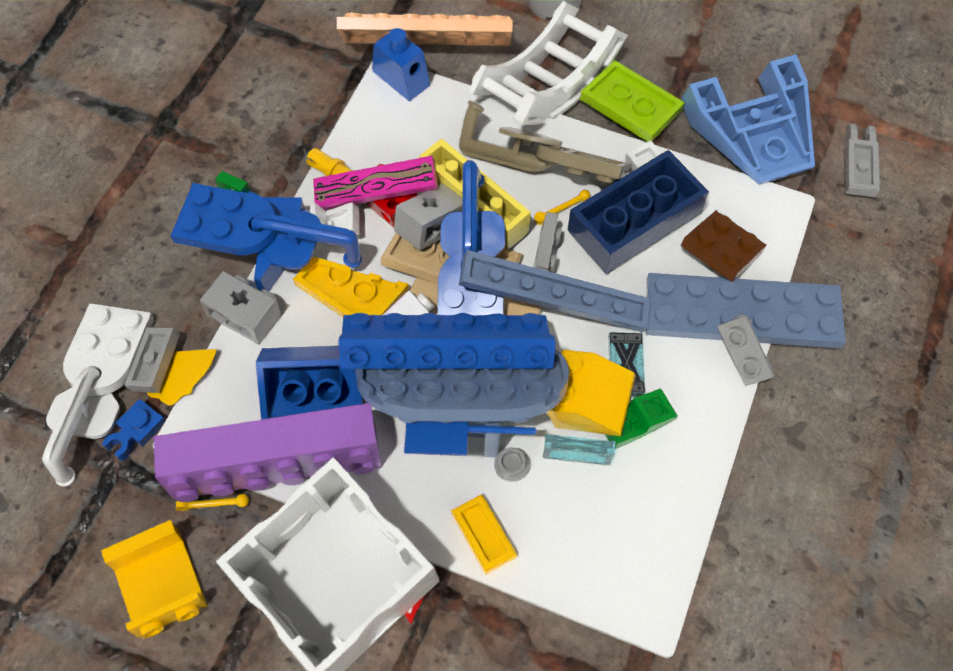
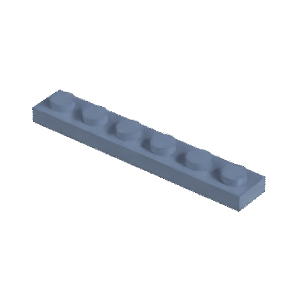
[458,250,651,332]

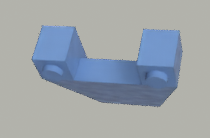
[681,54,815,185]

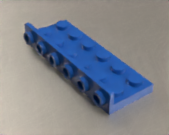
[338,313,555,369]

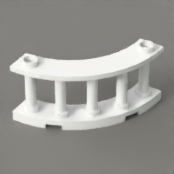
[468,1,628,125]

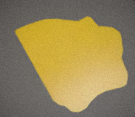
[147,349,217,406]

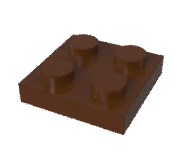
[680,210,767,282]

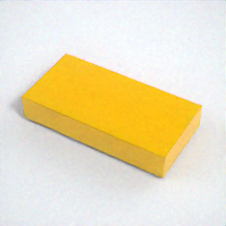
[451,494,517,575]

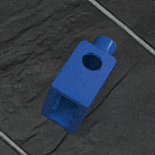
[372,28,430,102]

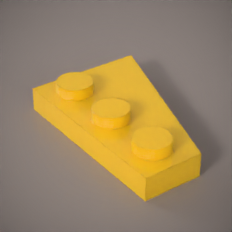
[293,257,409,318]

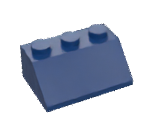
[255,345,364,420]

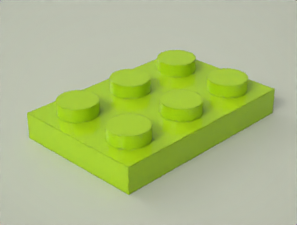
[580,60,685,142]

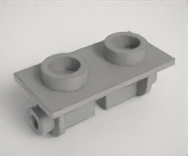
[717,313,775,386]

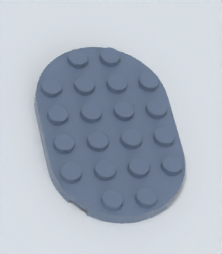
[356,348,569,423]

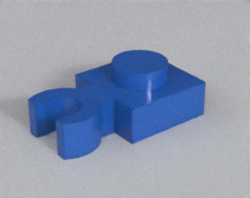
[102,399,165,461]

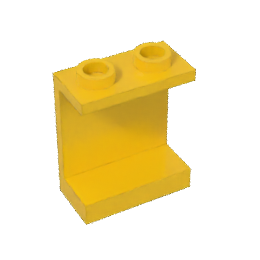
[101,520,207,638]

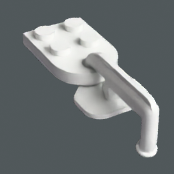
[42,303,154,487]

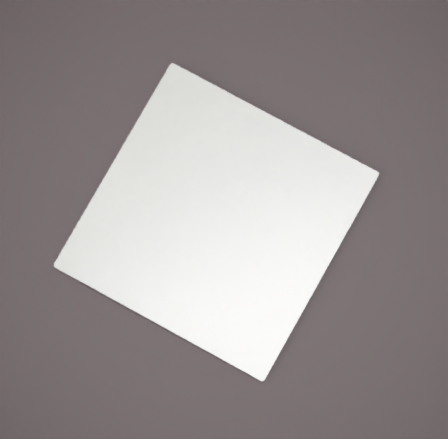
[153,62,815,658]

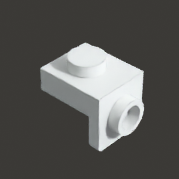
[310,202,360,245]

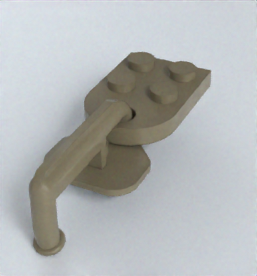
[459,101,632,183]

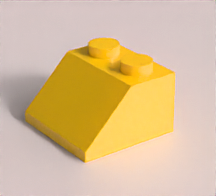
[547,350,635,436]

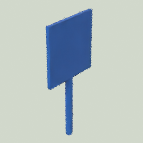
[404,421,537,456]

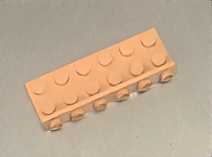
[337,13,512,46]

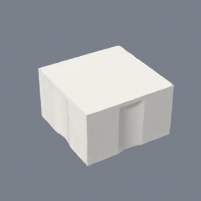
[216,458,440,671]

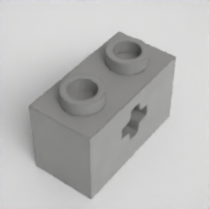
[394,183,462,250]
[199,271,281,345]

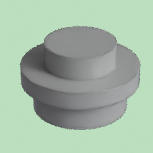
[494,447,529,482]

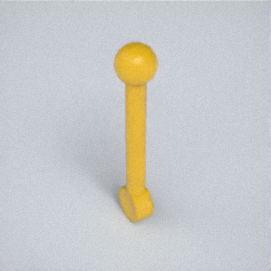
[534,190,591,225]
[175,494,249,511]

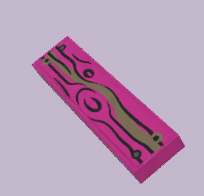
[313,156,438,210]

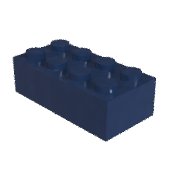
[567,149,709,274]

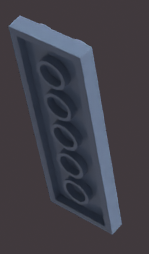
[646,273,846,349]

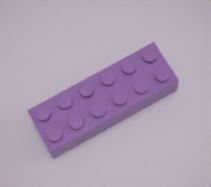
[154,403,382,502]

